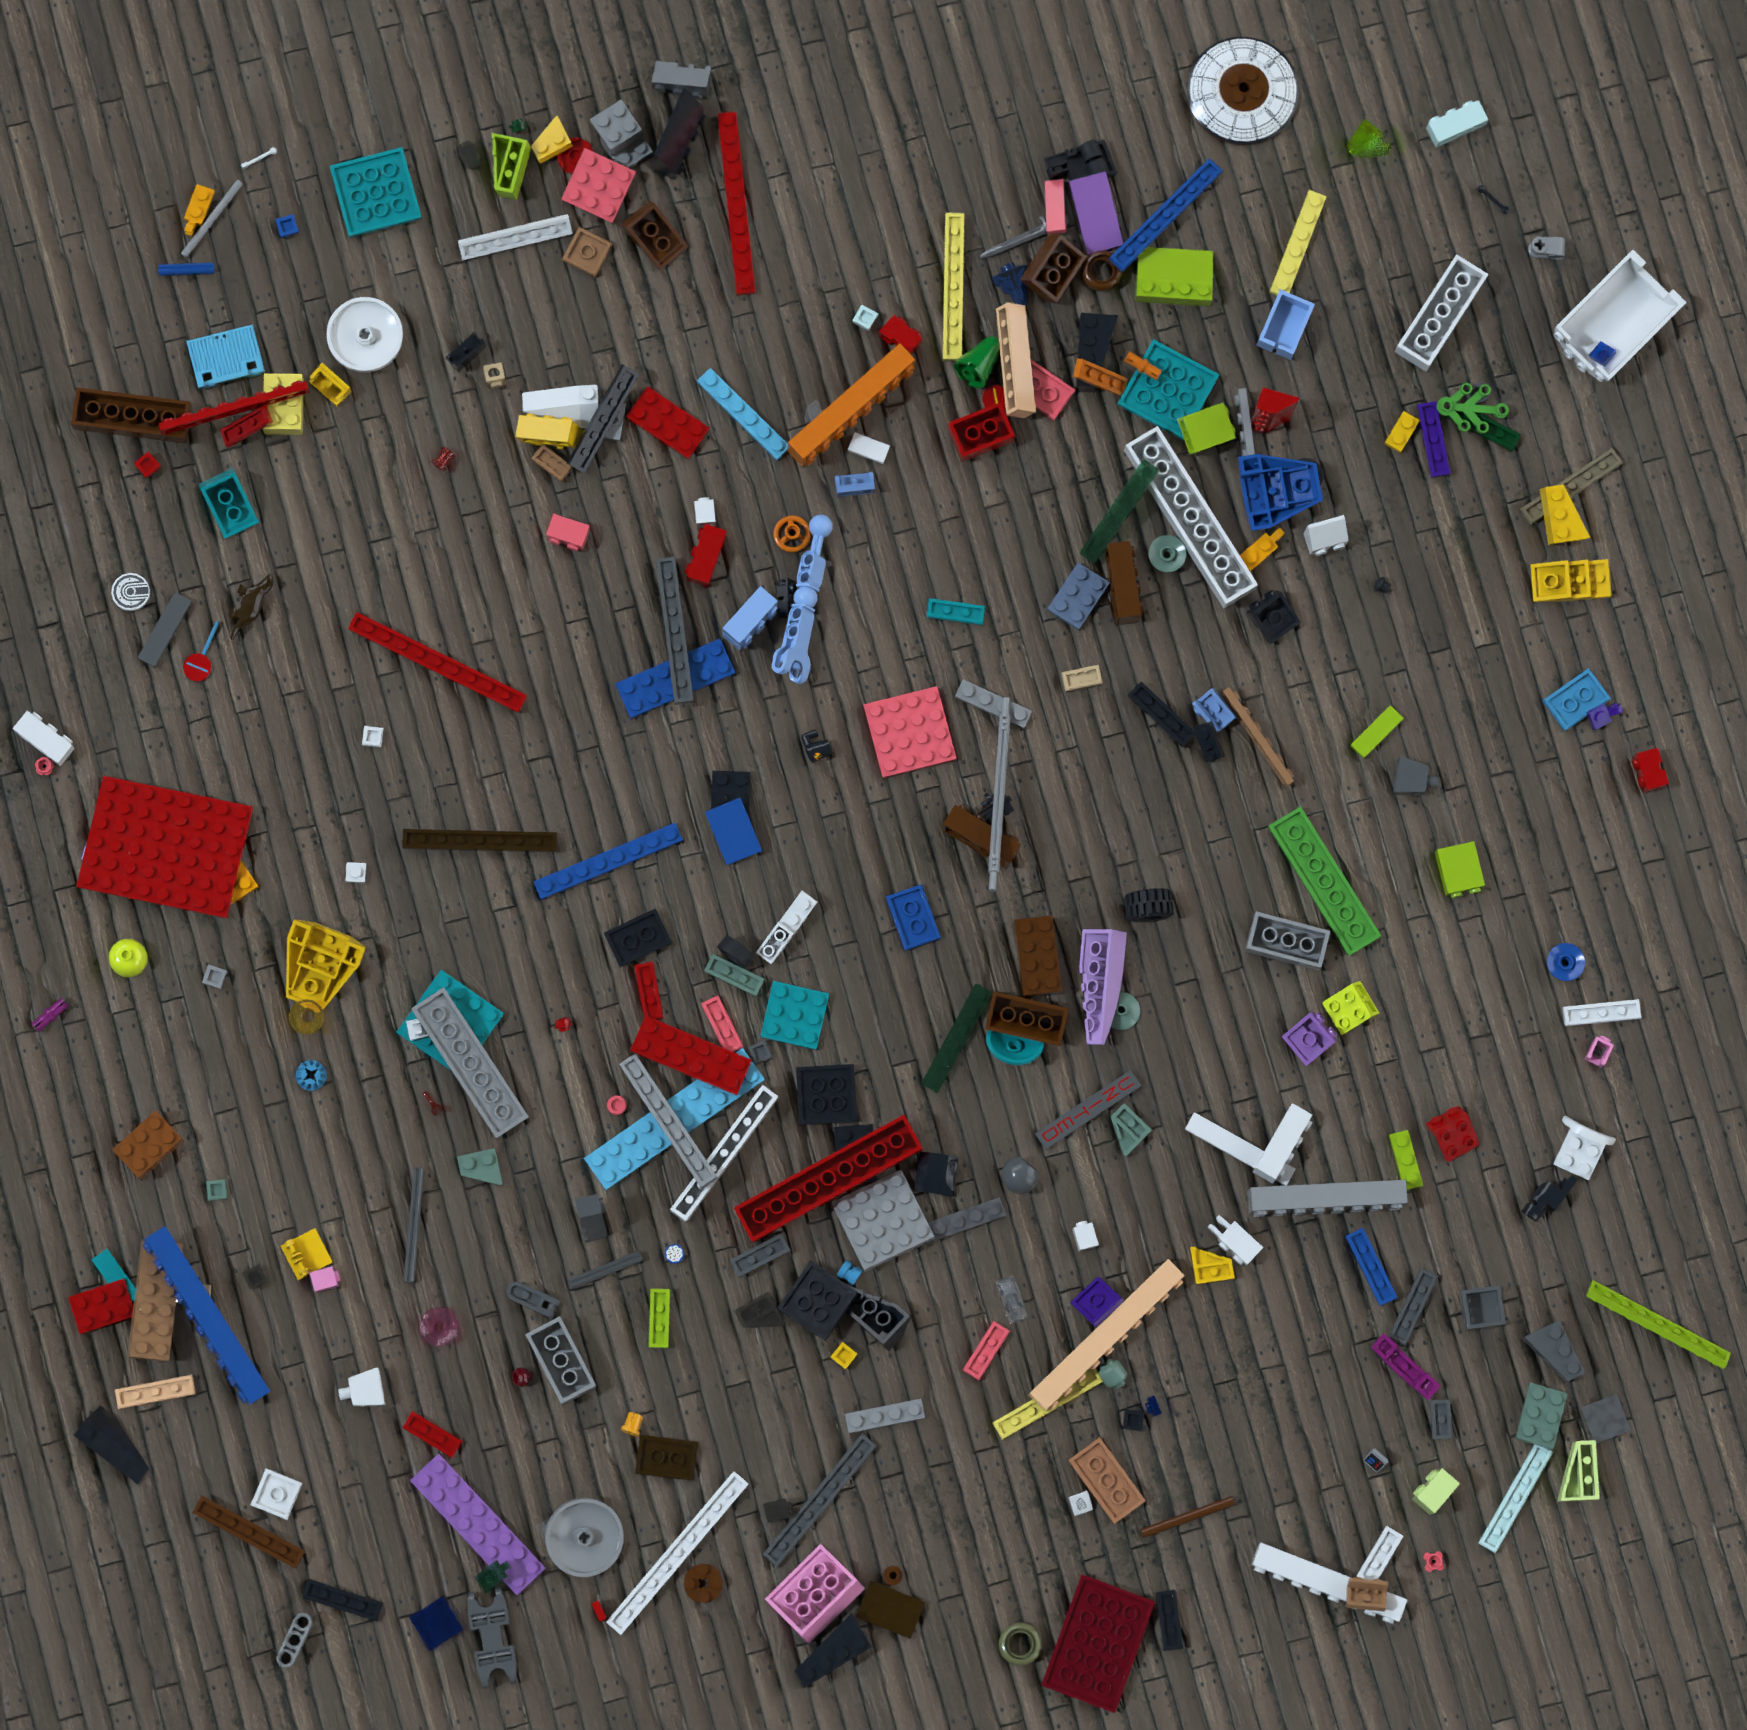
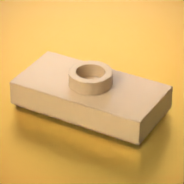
[1061,665,1103,692]

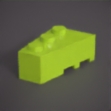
[492,133,532,200]

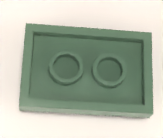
[1515,1382,1567,1450]

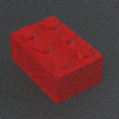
[947,402,1015,462]

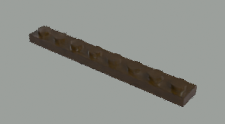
[402,829,557,852]

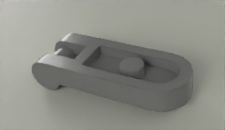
[506,1282,561,1319]

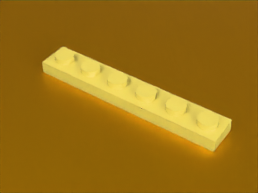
[1269,190,1327,296]

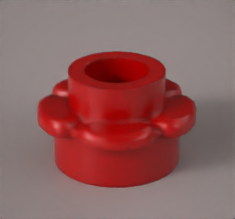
[554,1017,572,1032]

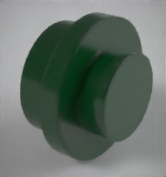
[509,118,527,133]

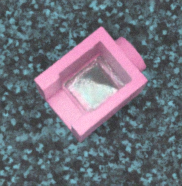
[1584,1036,1614,1068]

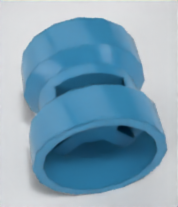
[836,1260,863,1286]

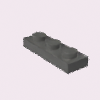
[730,1234,790,1278]

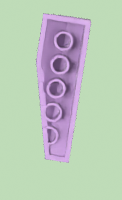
[1079,929,1127,1045]

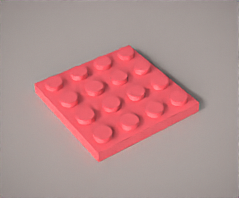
[863,686,957,779]

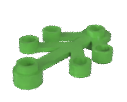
[1437,383,1509,434]

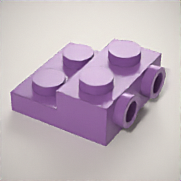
[1282,1011,1338,1066]

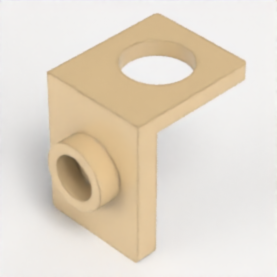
[483,363,506,389]

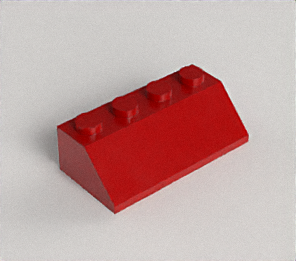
[1251,387,1299,433]

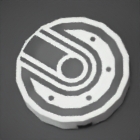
[111,573,150,612]

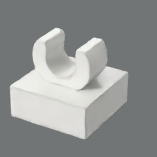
[406,1019,429,1041]

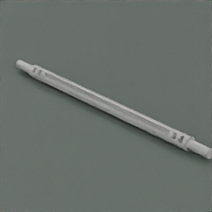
[988,697,1011,892]

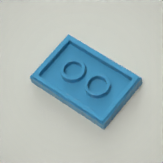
[1542,668,1611,732]

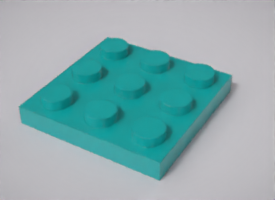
[760,981,829,1050]

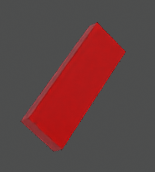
[220,405,273,448]
[634,962,664,1020]
[402,1411,463,1458]

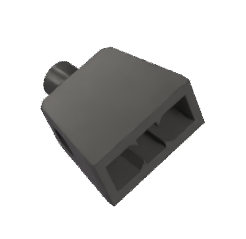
[1392,756,1439,795]

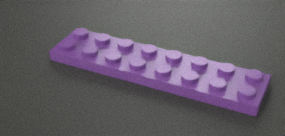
[410,1454,546,1595]

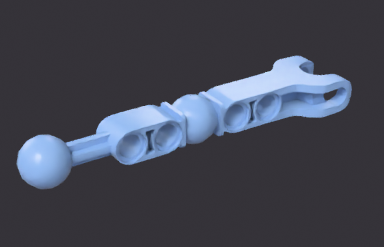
[772,514,833,684]

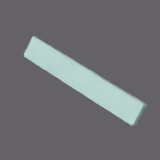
[1478,1445,1553,1553]

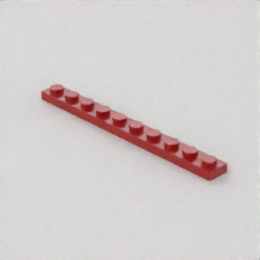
[717,111,755,296]
[348,612,527,713]

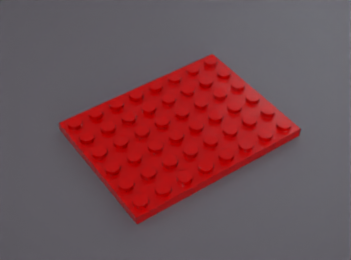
[76,776,254,919]

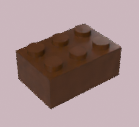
[1020,234,1087,303]

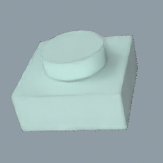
[852,305,878,331]

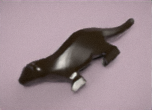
[229,574,274,640]

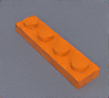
[1073,359,1128,397]

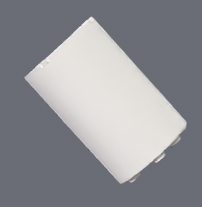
[1554,250,1686,382]

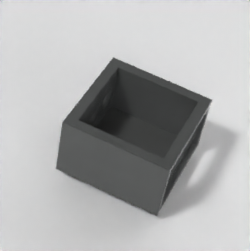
[1459,1285,1506,1331]

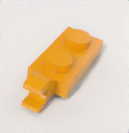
[184,184,215,236]
[1240,528,1285,572]

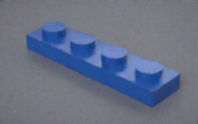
[1345,1228,1398,1306]

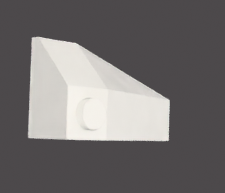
[522,385,599,428]

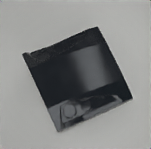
[914,1152,958,1197]

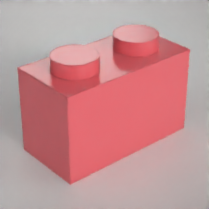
[546,514,590,551]

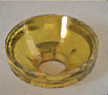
[289,999,324,1035]

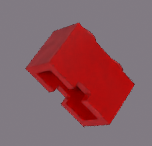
[879,315,923,355]
[1632,748,1669,793]

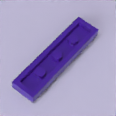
[1417,401,1450,478]

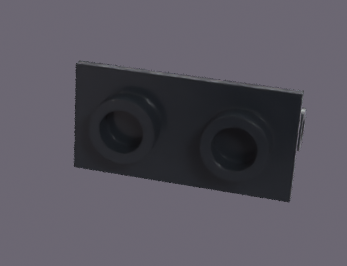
[777,577,797,618]

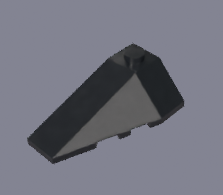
[845,1283,911,1352]
[74,1405,150,1484]

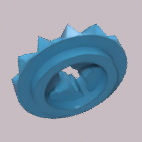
[295,1060,327,1091]

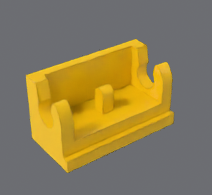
[309,363,351,407]

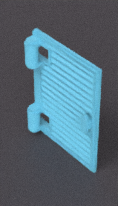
[187,324,265,389]

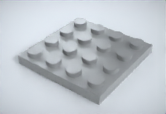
[831,1170,935,1272]

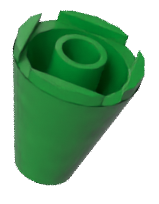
[953,337,1000,388]

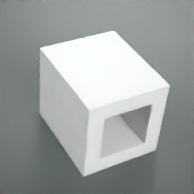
[694,497,716,528]
[1072,1221,1099,1252]

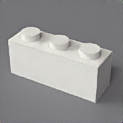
[13,711,74,766]

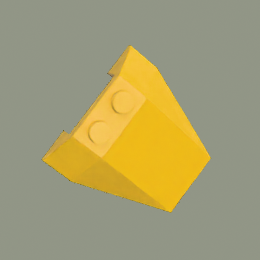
[286,919,366,1011]

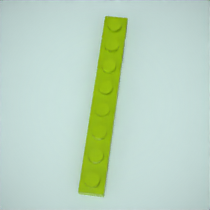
[1586,1280,1731,1369]

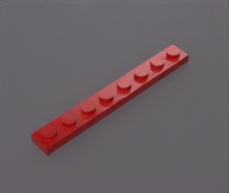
[159,381,310,435]

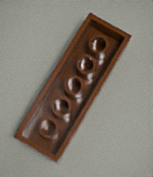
[71,387,192,444]

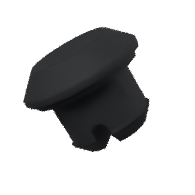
[1374,577,1391,593]

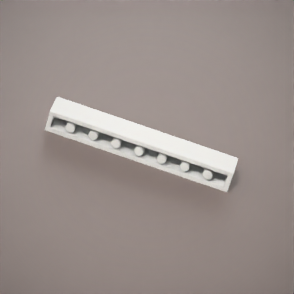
[670,1085,778,1223]
[1251,1543,1407,1624]

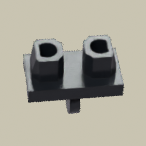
[977,793,1014,826]

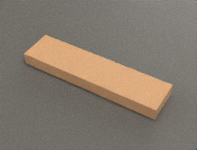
[115,1375,196,1409]

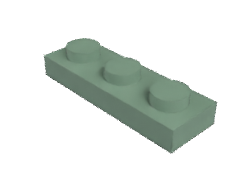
[704,954,765,997]

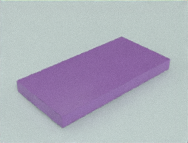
[1069,171,1123,254]

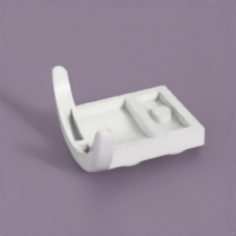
[1553,1116,1616,1180]

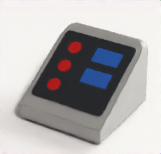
[1363,1449,1389,1472]

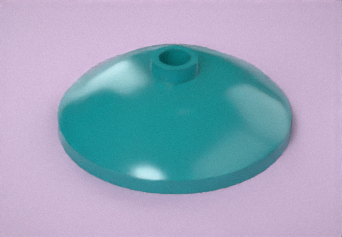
[986,1030,1044,1065]

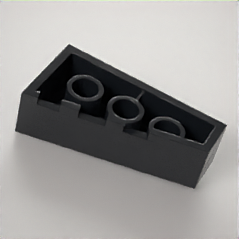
[1075,313,1118,393]

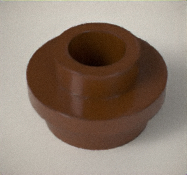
[883,1566,903,1585]

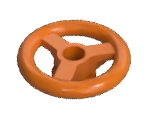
[773,516,811,553]

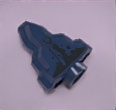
[992,263,1028,307]

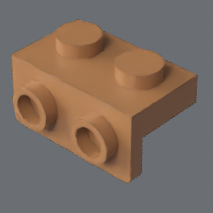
[1346,1577,1388,1612]

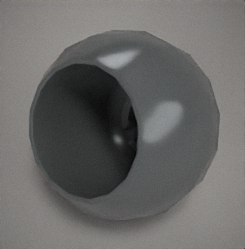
[1001,1156,1040,1194]

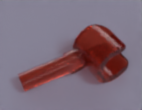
[423,1091,443,1116]

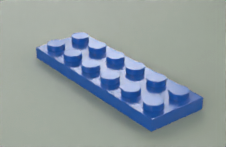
[615,639,735,719]

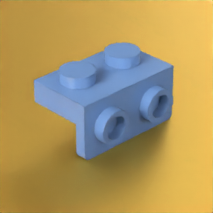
[1192,687,1237,732]

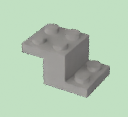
[590,100,653,169]

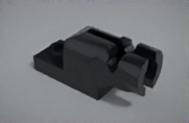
[1522,1175,1578,1222]

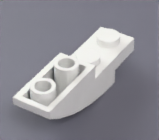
[756,890,818,964]

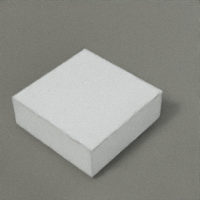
[362,726,384,748]

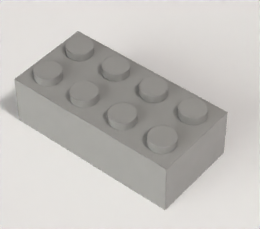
[1244,911,1330,971]
[525,1316,596,1405]

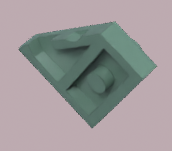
[1110,1103,1152,1157]

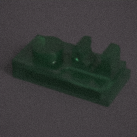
[474,1560,511,1594]

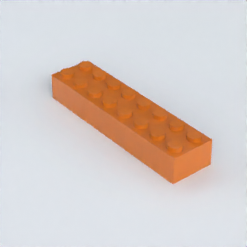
[787,343,915,468]

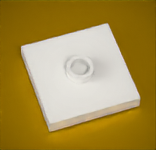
[251,1469,303,1520]

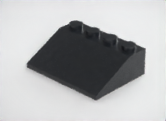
[654,88,706,180]

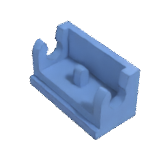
[835,472,875,497]

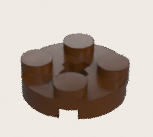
[683,1564,723,1603]

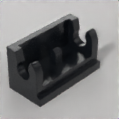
[445,332,486,372]

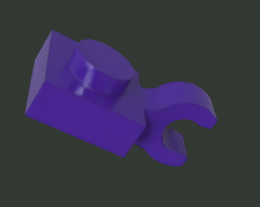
[1586,703,1623,730]

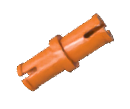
[1124,351,1162,380]

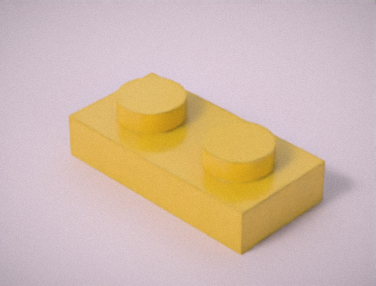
[1384,411,1420,453]

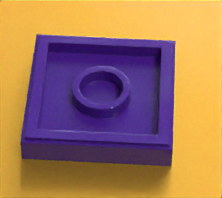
[1070,1276,1124,1327]

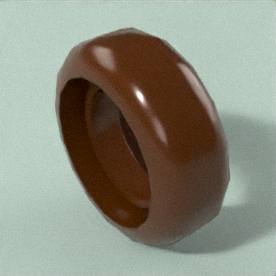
[1081,250,1122,292]

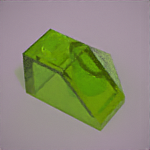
[1347,119,1392,158]

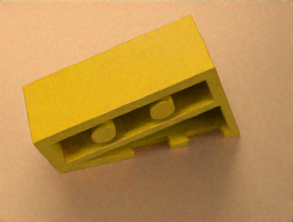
[515,413,584,450]
[1540,484,1590,545]

